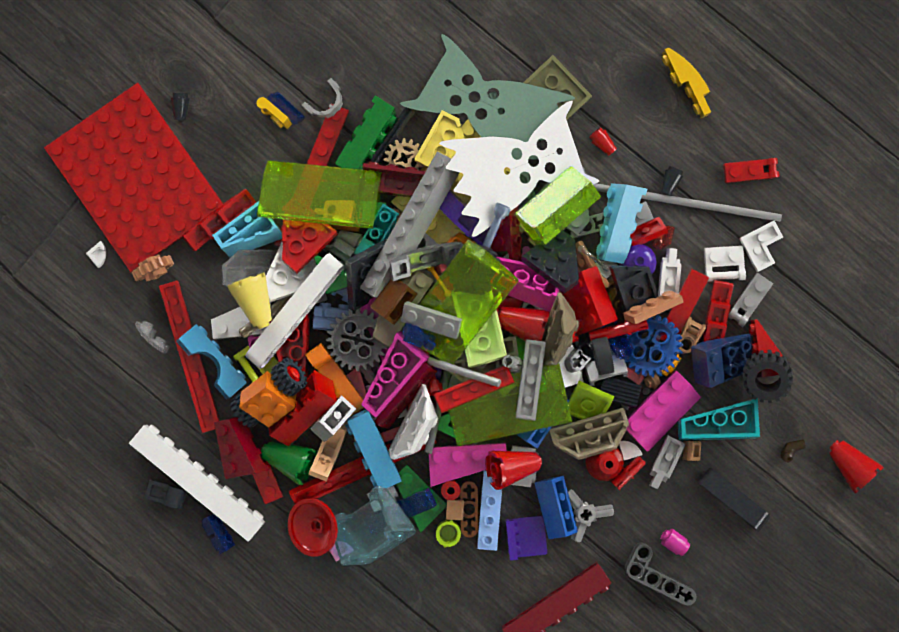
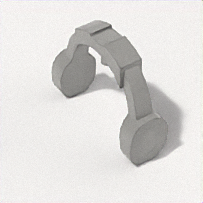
[302,78,343,118]

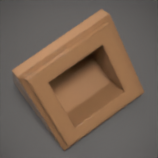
[682,440,701,461]
[446,499,464,520]

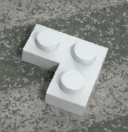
[739,220,783,272]

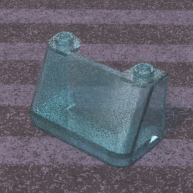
[335,486,416,566]

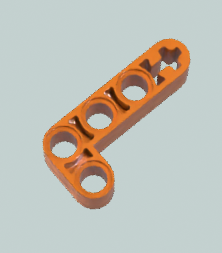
[305,343,364,416]

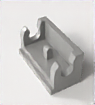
[585,353,628,386]

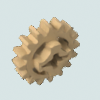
[384,138,424,170]

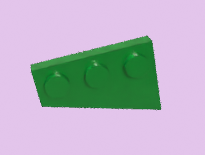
[396,465,447,532]

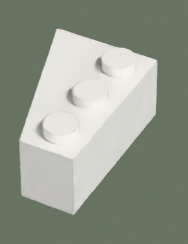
[211,302,271,339]

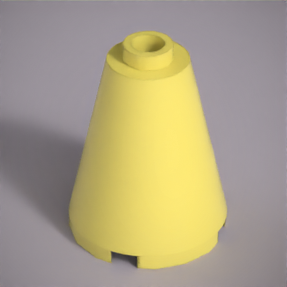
[227,272,272,329]

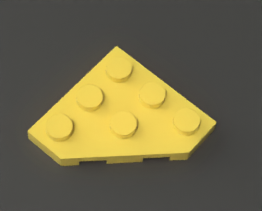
[414,110,465,184]

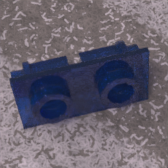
[602,321,634,361]
[201,513,235,554]

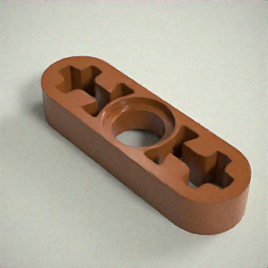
[460,481,478,538]

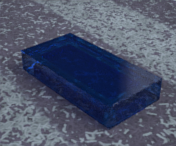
[267,92,305,125]

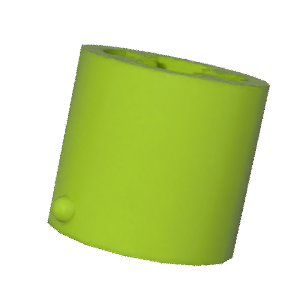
[436,519,461,548]

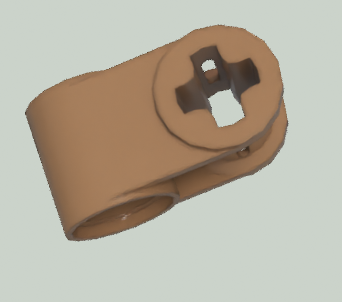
[678,316,706,354]

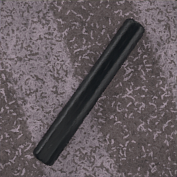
[371,99,417,164]

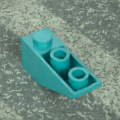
[354,204,399,255]

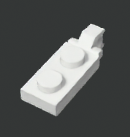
[658,248,681,296]

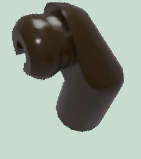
[781,439,806,463]

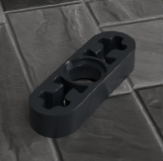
[564,329,598,373]

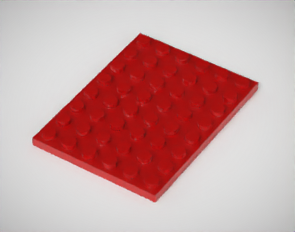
[44,83,223,272]

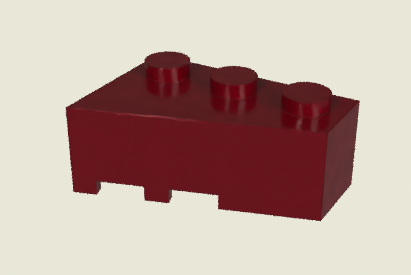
[214,417,270,479]

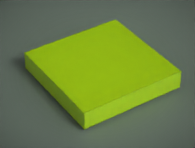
[563,381,614,420]

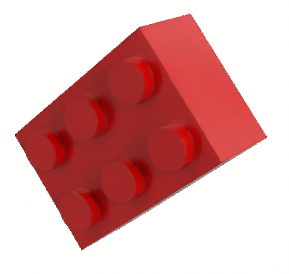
[559,266,618,336]

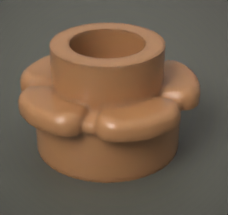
[644,373,661,390]

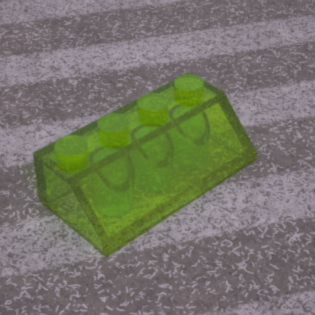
[514,166,601,245]

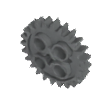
[326,308,389,372]

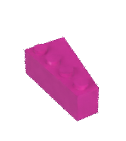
[361,331,430,417]

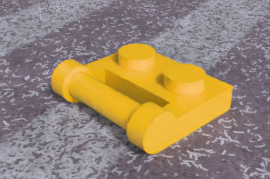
[257,97,292,129]

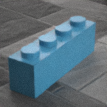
[345,409,401,491]

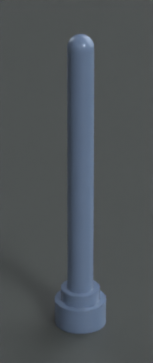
[470,202,511,278]

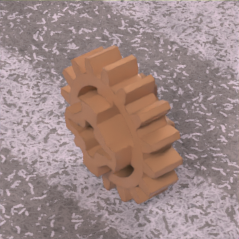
[132,255,174,282]

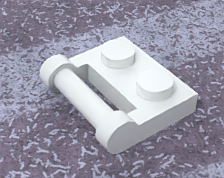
[704,246,746,282]

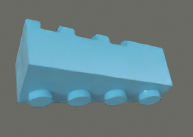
[596,183,647,264]

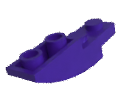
[439,190,497,245]

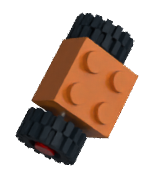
[230,358,307,428]

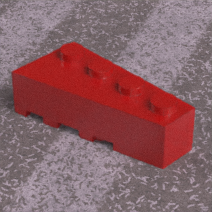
[269,312,310,378]
[269,370,337,446]

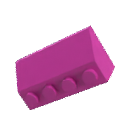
[626,370,701,452]

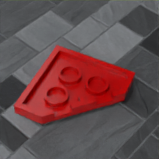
[282,196,338,274]

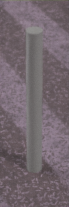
[428,357,501,387]

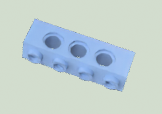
[477,470,502,551]

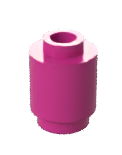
[660,529,690,556]

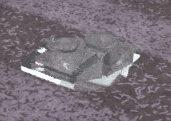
[135,320,170,353]

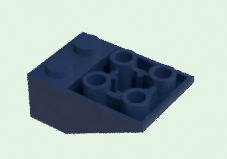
[691,334,753,388]

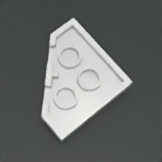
[266,242,316,303]

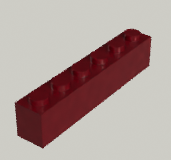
[502,562,611,632]

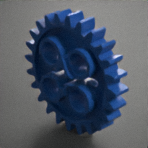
[620,315,683,377]

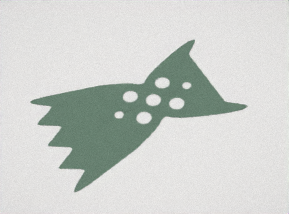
[400,34,575,178]

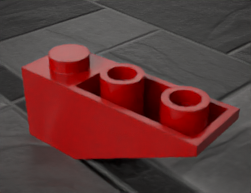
[748,319,783,377]

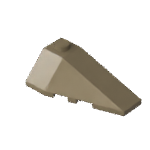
[372,271,434,348]

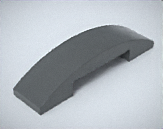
[389,242,462,281]

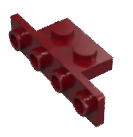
[362,162,427,198]
[490,205,522,262]

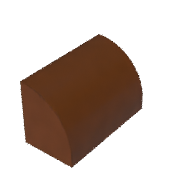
[370,278,418,325]

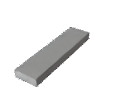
[516,339,546,421]

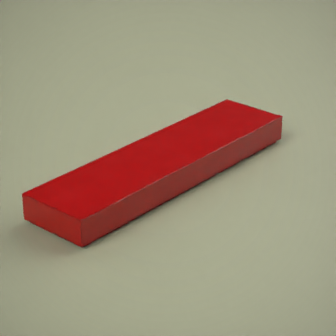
[660,268,709,341]
[434,365,515,413]

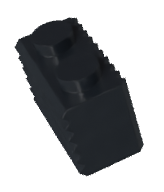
[599,377,642,411]

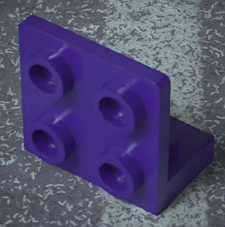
[505,516,547,560]

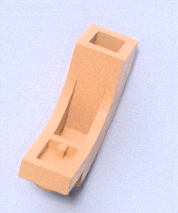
[309,420,348,482]

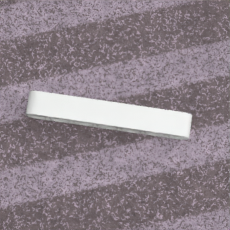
[245,253,344,369]

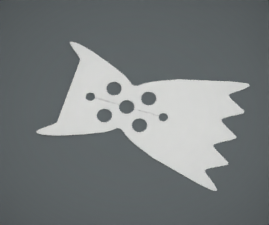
[439,101,599,237]

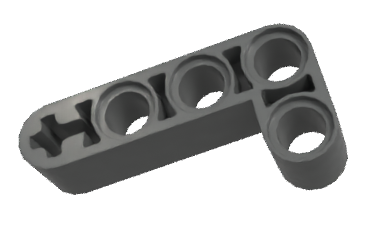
[625,542,697,606]

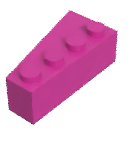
[491,257,559,312]
[429,443,506,487]

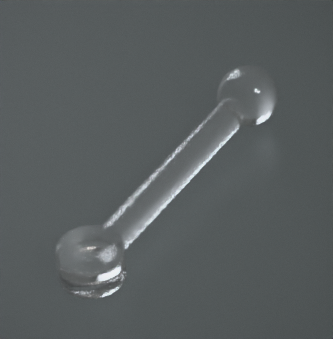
[578,245,610,271]

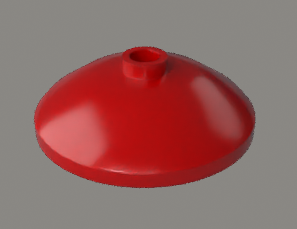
[288,498,338,557]

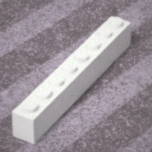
[129,425,265,542]

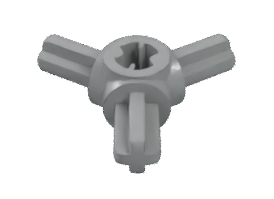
[568,489,614,542]

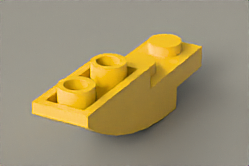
[662,48,711,118]

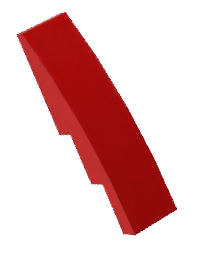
[182,189,257,251]
[702,280,734,342]

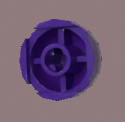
[618,244,657,274]

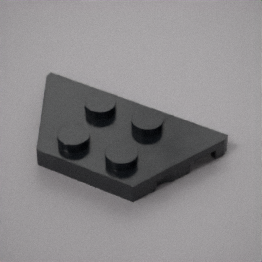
[609,266,659,333]

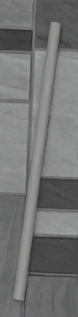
[592,183,782,222]

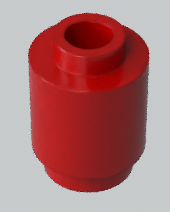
[441,480,461,500]

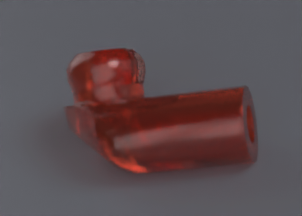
[653,225,675,250]

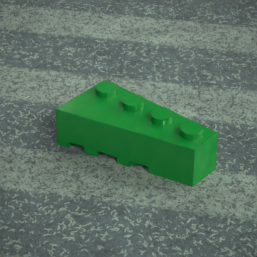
[335,96,397,178]

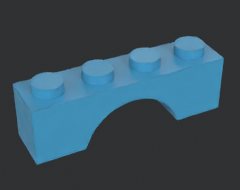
[176,324,247,399]

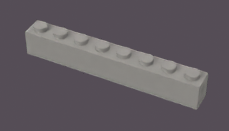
[360,151,460,298]

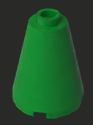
[261,441,317,486]

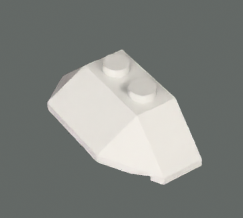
[388,384,438,460]

